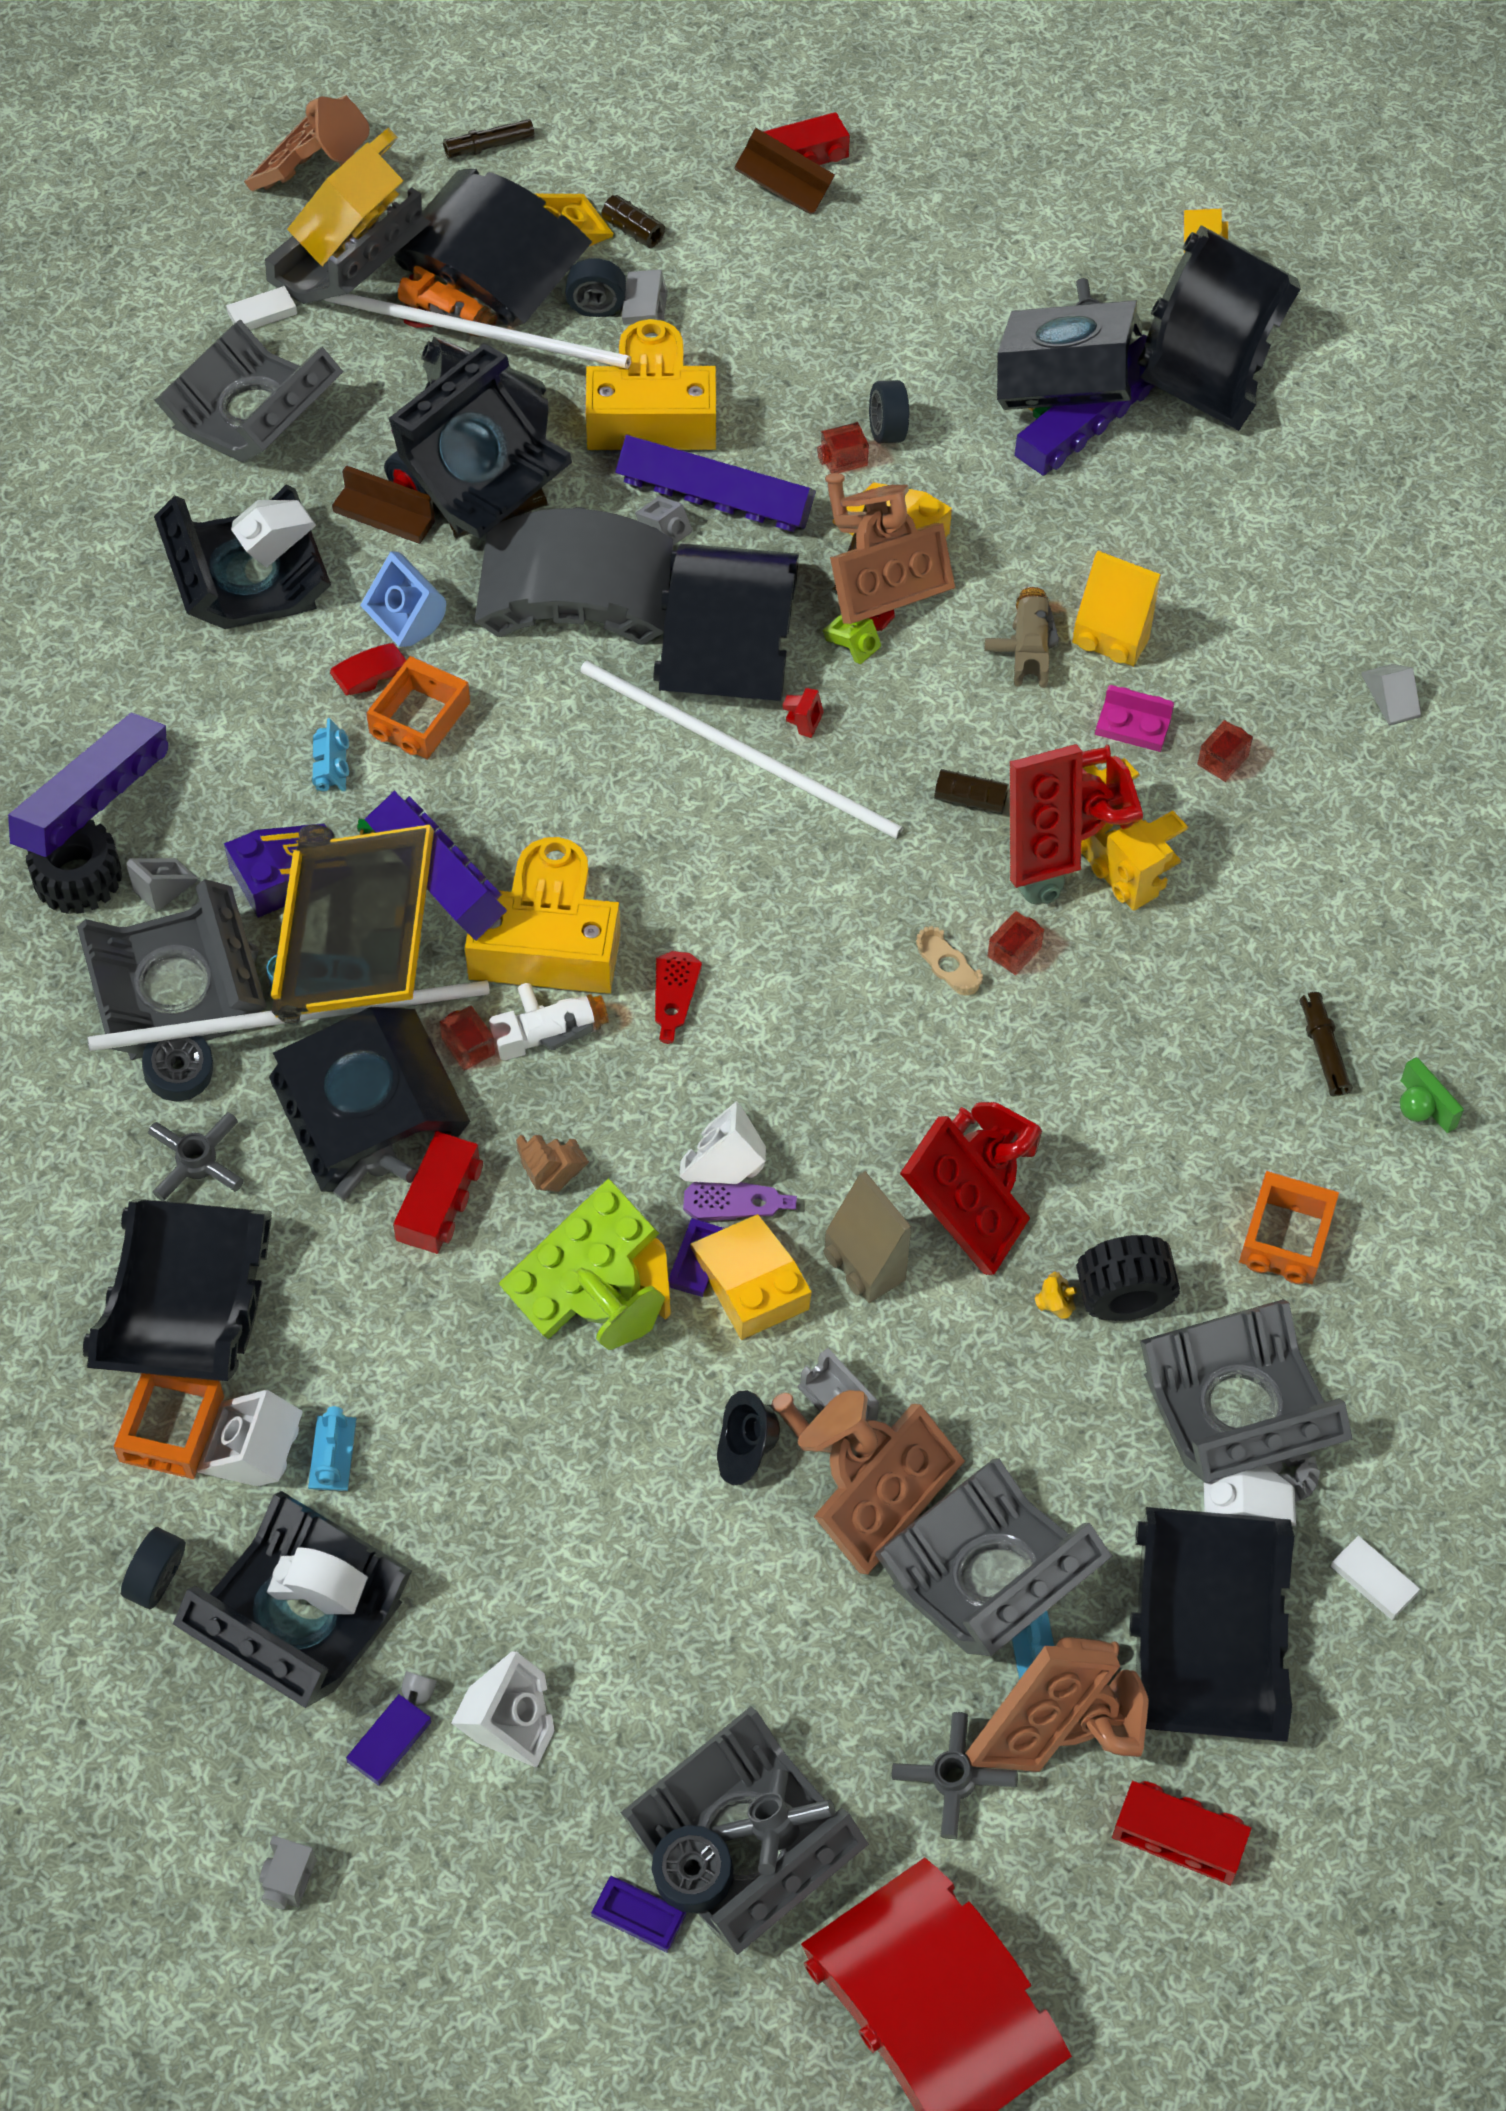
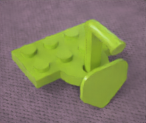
[498,1178,665,1350]

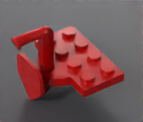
[1010,744,1143,888]
[900,1102,1042,1275]

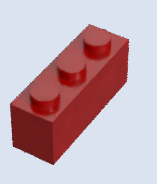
[763,112,850,165]
[393,1131,483,1254]
[1112,1780,1252,1886]

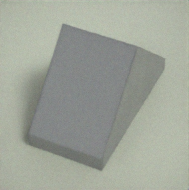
[1361,664,1421,726]
[126,858,198,912]

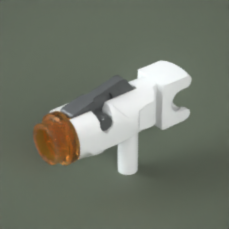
[489,983,609,1060]

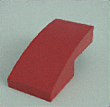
[330,643,406,696]

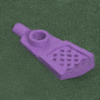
[683,1182,797,1221]

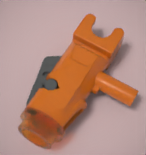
[398,266,497,338]

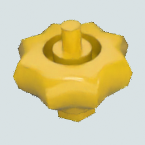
[1035,1272,1077,1319]

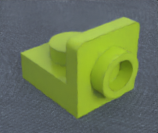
[822,615,881,664]

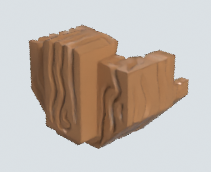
[516,1135,589,1192]

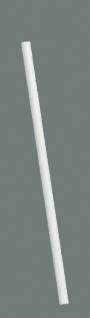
[324,294,631,369]
[581,661,903,839]
[87,980,490,1051]

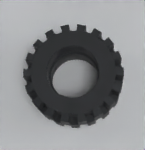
[26,819,122,914]
[1076,1235,1180,1321]

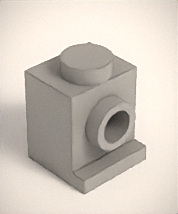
[259,1836,317,1909]

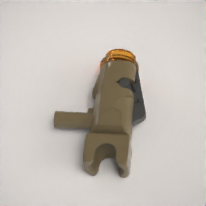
[984,587,1059,688]

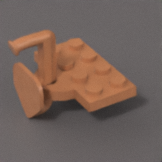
[244,95,392,191]
[825,473,955,624]
[771,1390,965,1575]
[966,1637,1149,1772]

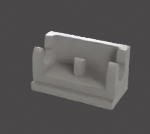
[622,269,668,336]
[797,1348,879,1421]

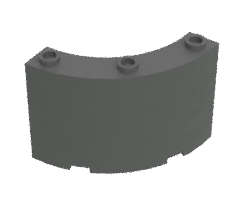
[474,507,673,645]

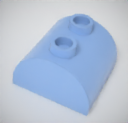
[360,551,446,647]

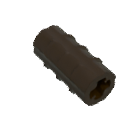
[601,195,665,248]
[934,769,1009,814]

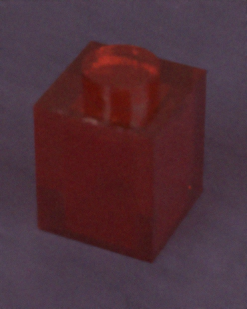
[817,422,869,474]
[1197,720,1253,782]
[987,910,1044,975]
[439,1005,495,1071]

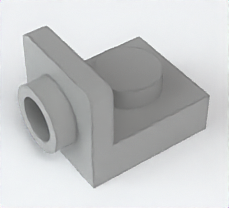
[635,496,692,545]

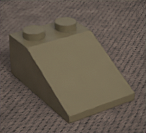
[823,1171,911,1303]

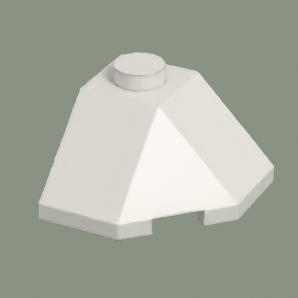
[231,500,316,568]
[679,1101,766,1184]
[1204,1465,1296,1526]
[451,1651,555,1767]

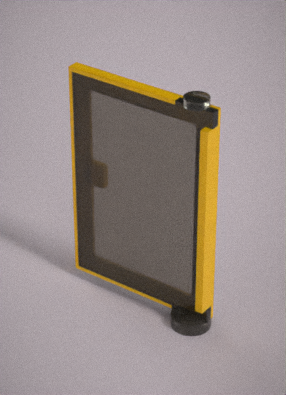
[271,825,434,1024]

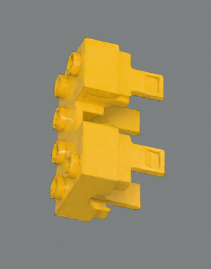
[1081,758,1188,911]

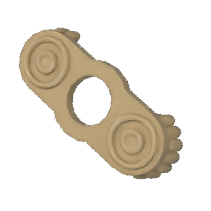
[916,926,983,996]

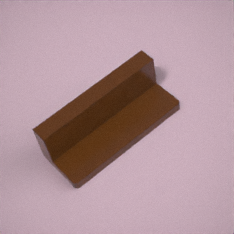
[734,127,835,214]
[332,466,435,544]

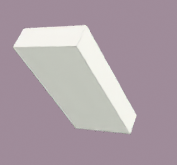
[226,286,297,330]
[1331,1535,1420,1620]

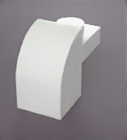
[267,1548,368,1614]

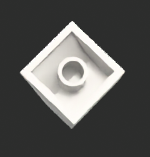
[196,1390,303,1486]

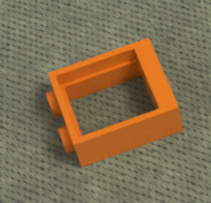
[366,656,471,760]
[1239,1171,1339,1284]
[113,1373,224,1479]

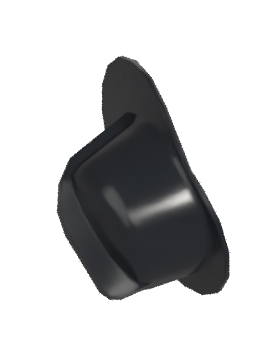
[717,1390,780,1486]

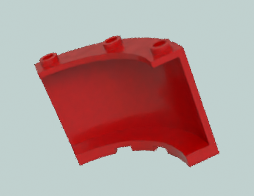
[801,1857,1072,2111]

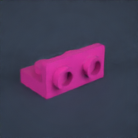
[1095,685,1174,752]

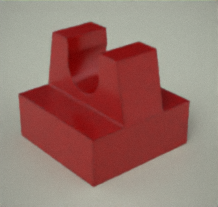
[782,688,824,738]

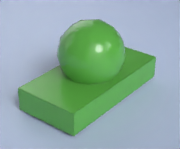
[1400,1057,1464,1133]

